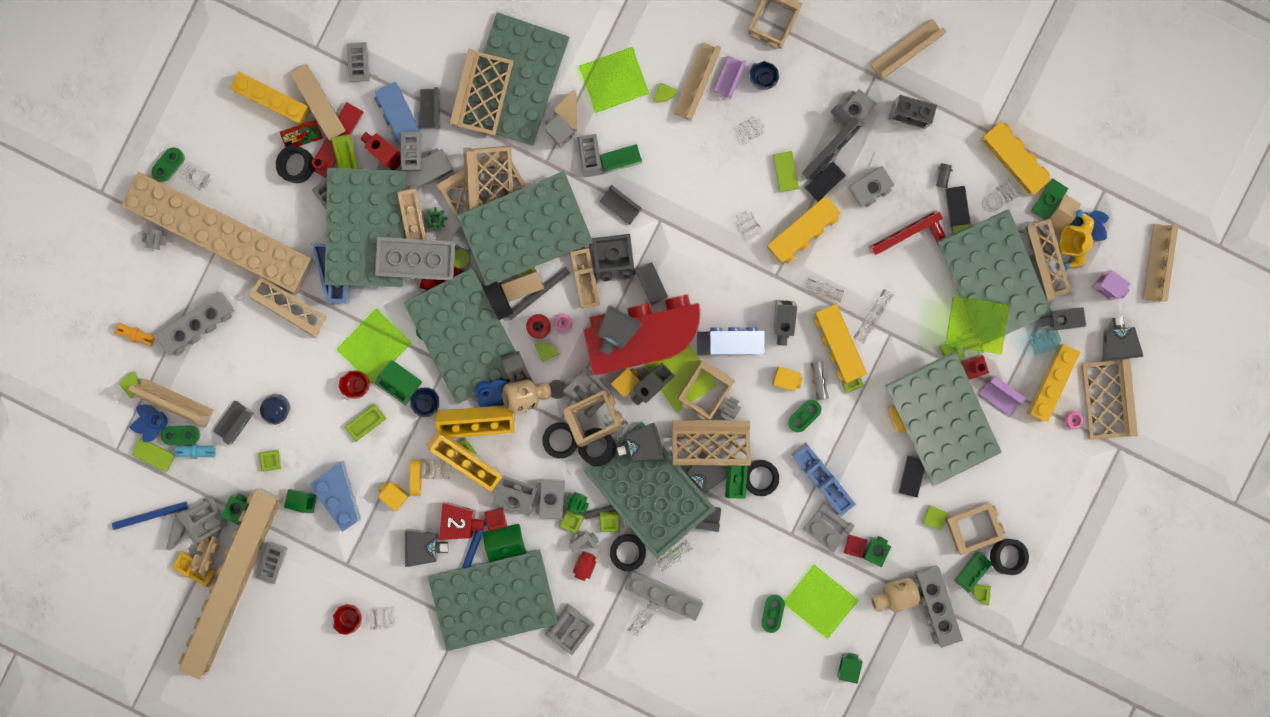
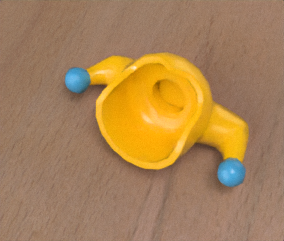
[1059,209,1094,270]

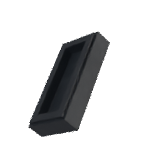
[805,162,846,202]
[945,186,971,227]
[898,456,924,498]

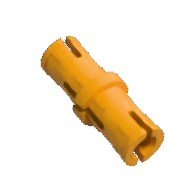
[114,322,156,347]

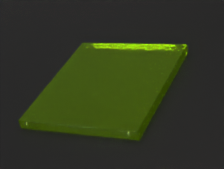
[579,47,649,113]
[945,296,1010,355]
[336,309,412,384]
[645,344,717,413]
[784,565,859,639]

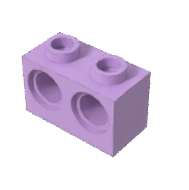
[1092,270,1131,300]

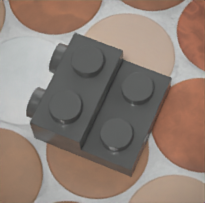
[592,234,635,282]

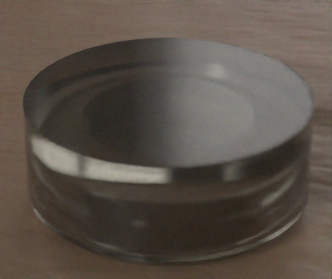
[549,380,566,399]

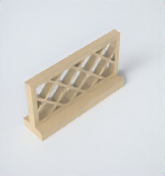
[450,48,514,136]
[463,146,513,211]
[437,151,526,223]
[1082,359,1138,440]
[128,378,214,427]
[672,420,751,466]

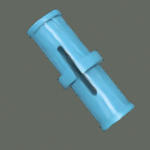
[175,444,216,459]

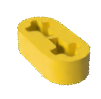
[410,459,422,496]

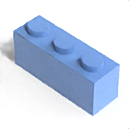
[374,81,423,144]

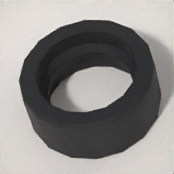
[276,145,315,184]
[483,281,513,320]
[542,422,578,458]
[577,428,616,466]
[746,460,779,496]
[610,534,646,571]
[990,538,1029,575]

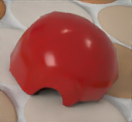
[339,370,370,399]
[333,604,362,635]

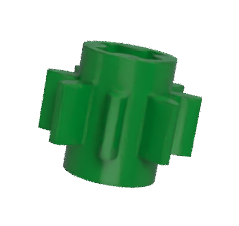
[424,207,448,231]
[565,492,589,515]

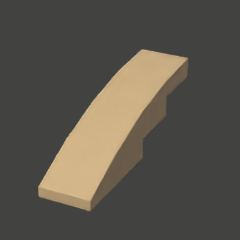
[290,64,346,140]
[570,245,600,309]

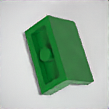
[600,144,642,174]
[375,360,422,406]
[725,465,748,499]
[483,524,526,562]

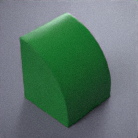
[284,489,317,513]

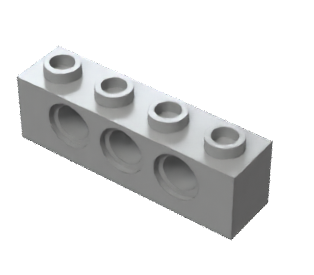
[155,292,235,356]
[913,566,963,648]

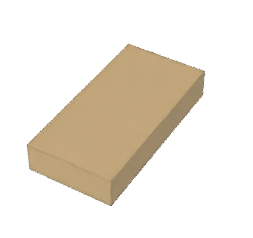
[501,270,544,301]

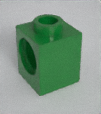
[220,493,249,525]
[863,536,891,567]
[837,653,863,684]

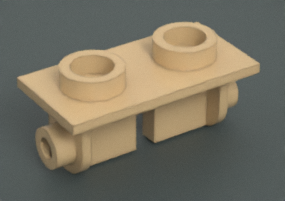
[190,536,220,577]

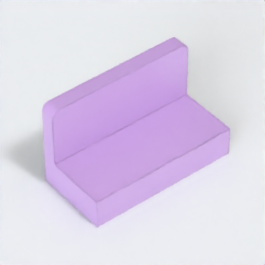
[713,56,747,99]
[979,376,1026,416]

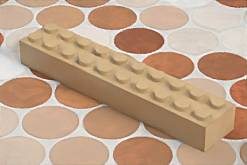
[121,172,315,294]
[178,489,283,679]

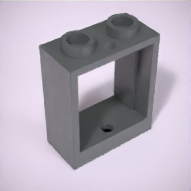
[889,95,937,129]

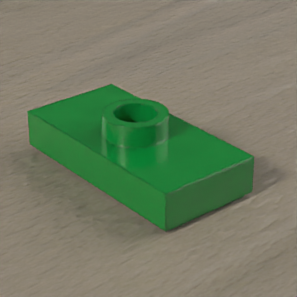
[1031,178,1069,220]
[954,551,991,593]

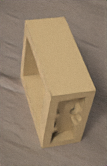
[747,0,803,49]
[677,360,735,420]
[563,391,623,447]
[945,502,1005,555]

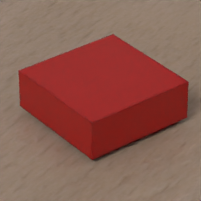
[484,508,507,531]
[843,534,868,558]

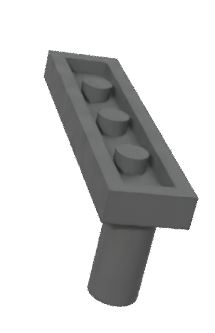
[802,105,865,180]

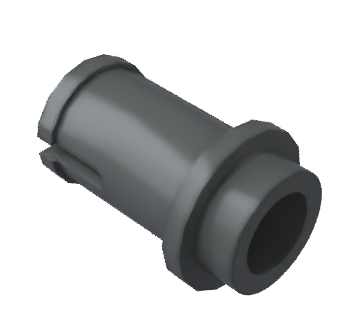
[935,163,953,188]

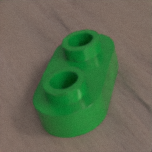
[152,147,185,182]
[788,400,821,433]
[161,425,201,445]
[761,594,785,633]

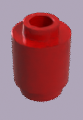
[572,551,597,581]

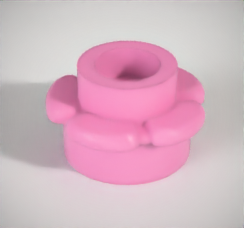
[554,314,572,332]
[1064,411,1084,429]

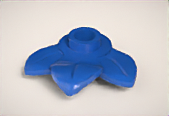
[1073,211,1109,241]
[475,379,509,407]
[130,405,168,442]

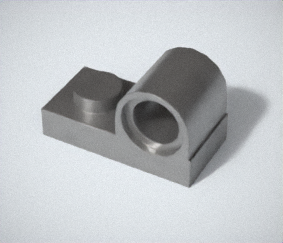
[501,351,533,382]

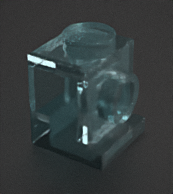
[1029,330,1061,355]

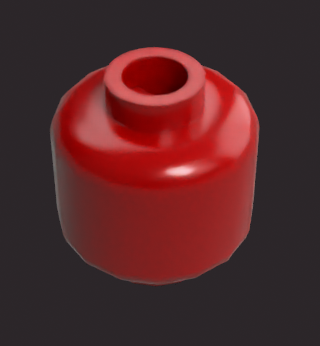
[526,314,551,339]

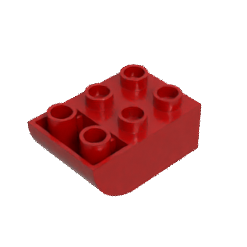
[583,294,700,376]

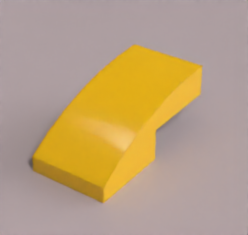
[172,551,217,587]

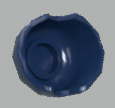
[750,61,779,90]
[410,387,439,417]
[260,394,291,425]

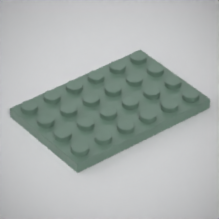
[463,12,570,146]
[325,168,406,287]
[457,171,593,286]
[937,209,1052,345]
[403,267,516,404]
[885,351,1002,486]
[584,421,716,560]
[428,549,558,651]

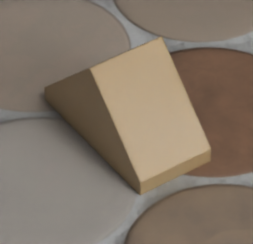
[553,91,577,131]
[1044,194,1081,236]

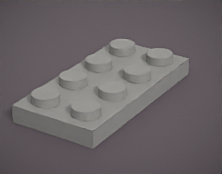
[375,237,455,280]

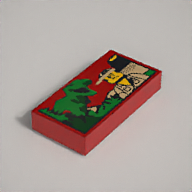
[280,120,323,148]

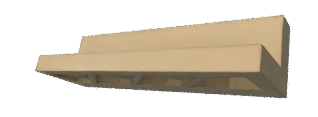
[870,19,946,80]
[674,42,721,121]
[397,185,427,240]
[1027,218,1071,301]
[1142,224,1178,302]
[249,277,327,338]

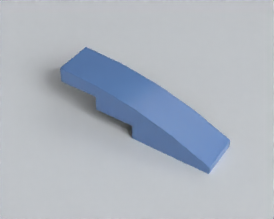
[791,443,856,516]

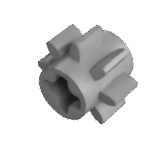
[141,228,167,250]
[717,397,741,420]

